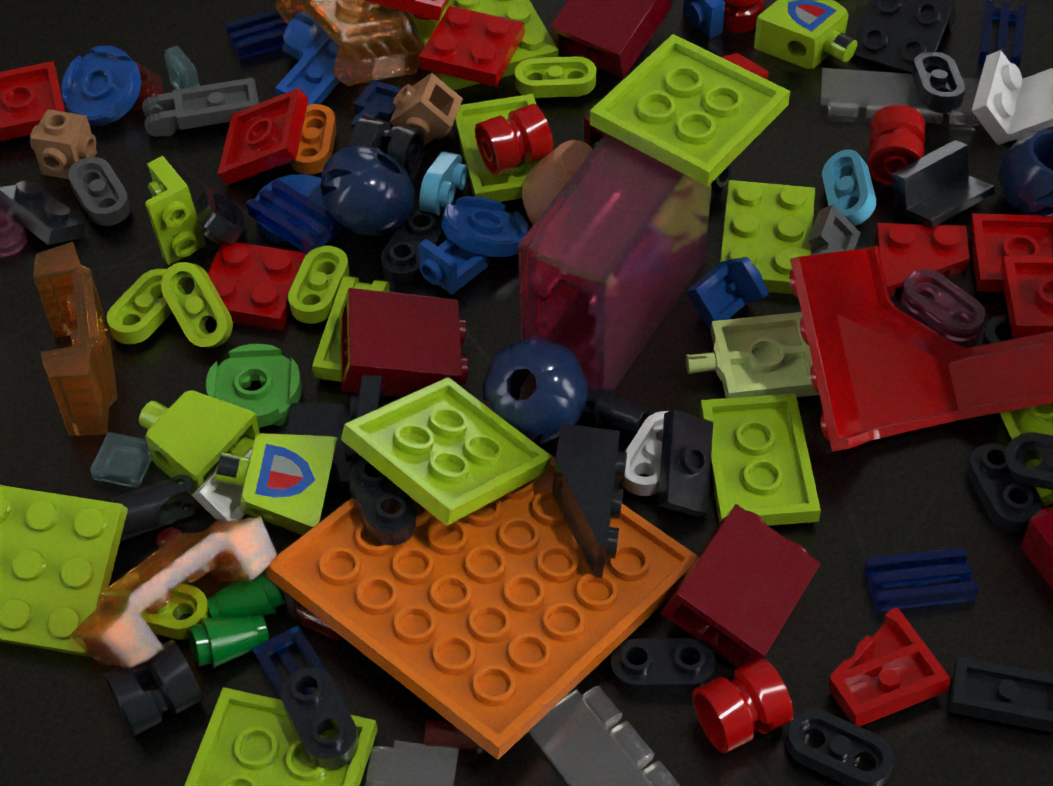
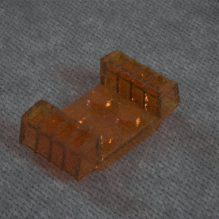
[275,0,424,86]
[34,242,118,436]
[70,516,277,668]

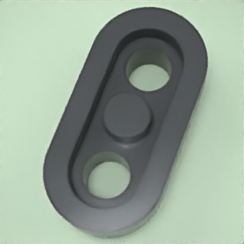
[68,157,131,226]

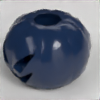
[998,130,1053,217]
[320,145,415,237]
[482,337,589,445]

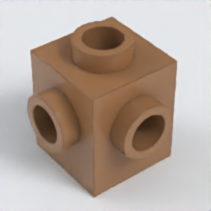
[389,73,463,145]
[30,109,97,179]

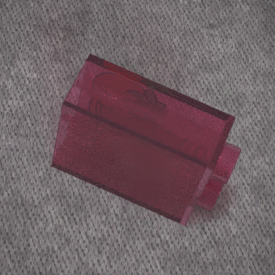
[518,134,712,391]

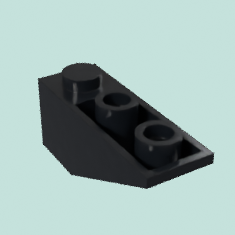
[552,423,627,578]

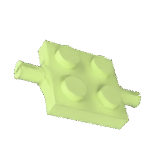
[686,312,820,398]

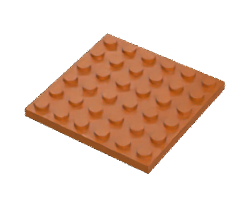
[266,450,697,760]

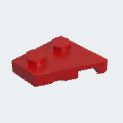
[828,607,950,727]

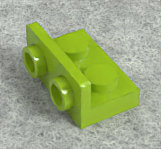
[145,155,206,265]

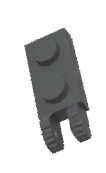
[142,78,259,137]

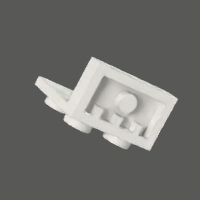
[971,50,1053,145]

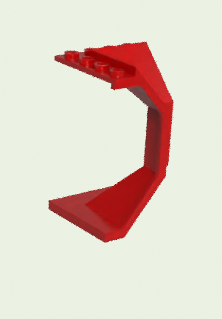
[789,246,1053,452]

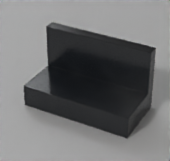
[892,140,995,228]

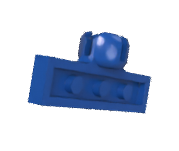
[275,0,395,105]

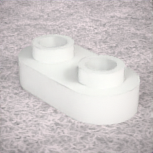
[621,411,669,496]

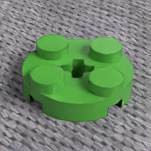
[206,344,302,428]

